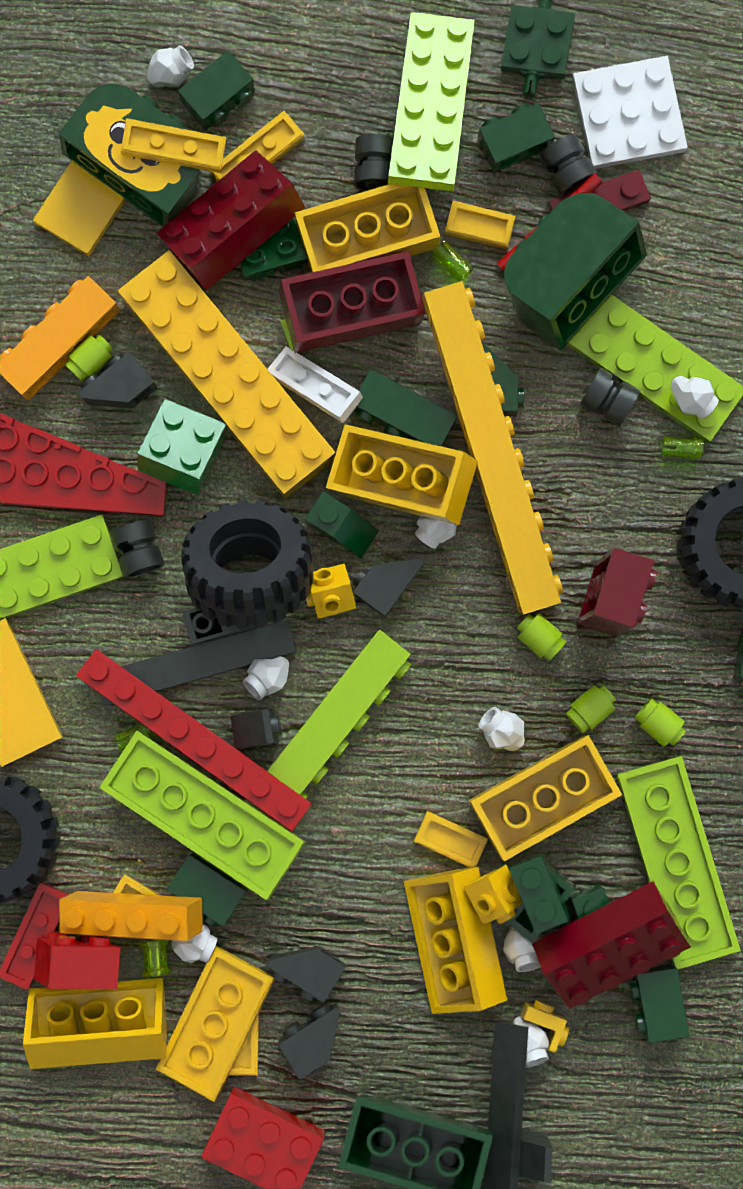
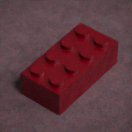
[156,150,305,291]
[278,251,426,353]
[576,548,657,636]
[532,881,691,1009]

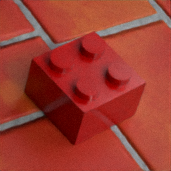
[34,932,120,989]

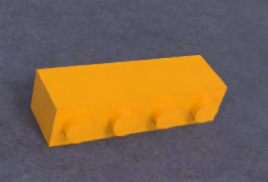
[0,276,120,401]
[59,891,203,941]

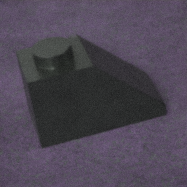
[352,558,425,618]
[519,1131,553,1183]

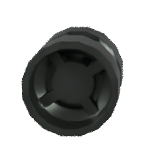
[354,134,394,191]
[539,134,598,196]
[579,368,641,427]
[110,520,165,578]

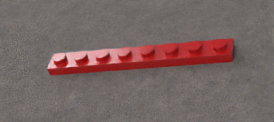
[76,649,312,833]

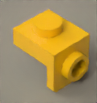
[521,1000,569,1053]

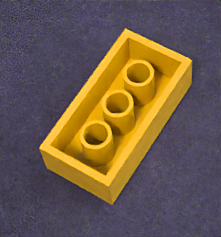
[295,184,440,272]
[326,424,478,525]
[468,735,622,861]

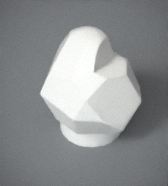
[147,45,194,88]
[671,375,719,419]
[415,516,457,549]
[242,656,289,700]
[479,707,525,751]
[172,924,217,963]
[503,926,541,972]
[512,1016,549,1068]

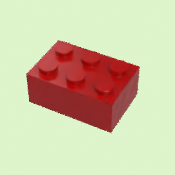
[201,1086,325,1189]

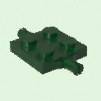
[501,0,575,98]

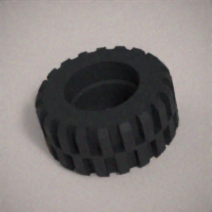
[677,478,743,608]
[181,500,313,629]
[0,774,60,903]

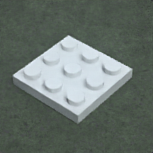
[572,56,688,169]

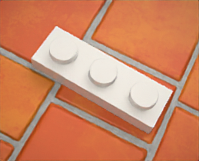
[268,346,363,423]

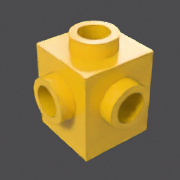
[306,563,357,619]
[464,865,523,924]

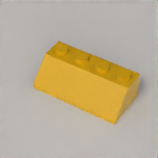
[403,867,507,1014]
[23,978,167,1069]

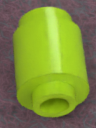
[64,335,113,383]
[517,613,567,661]
[565,685,616,733]
[634,698,686,747]

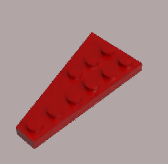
[0,414,167,517]

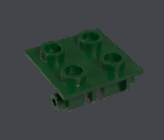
[240,218,308,282]

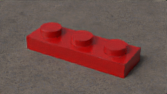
[0,882,69,990]

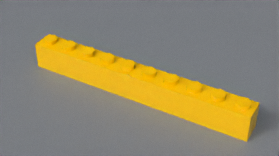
[422,281,564,615]

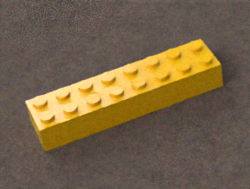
[118,250,336,500]

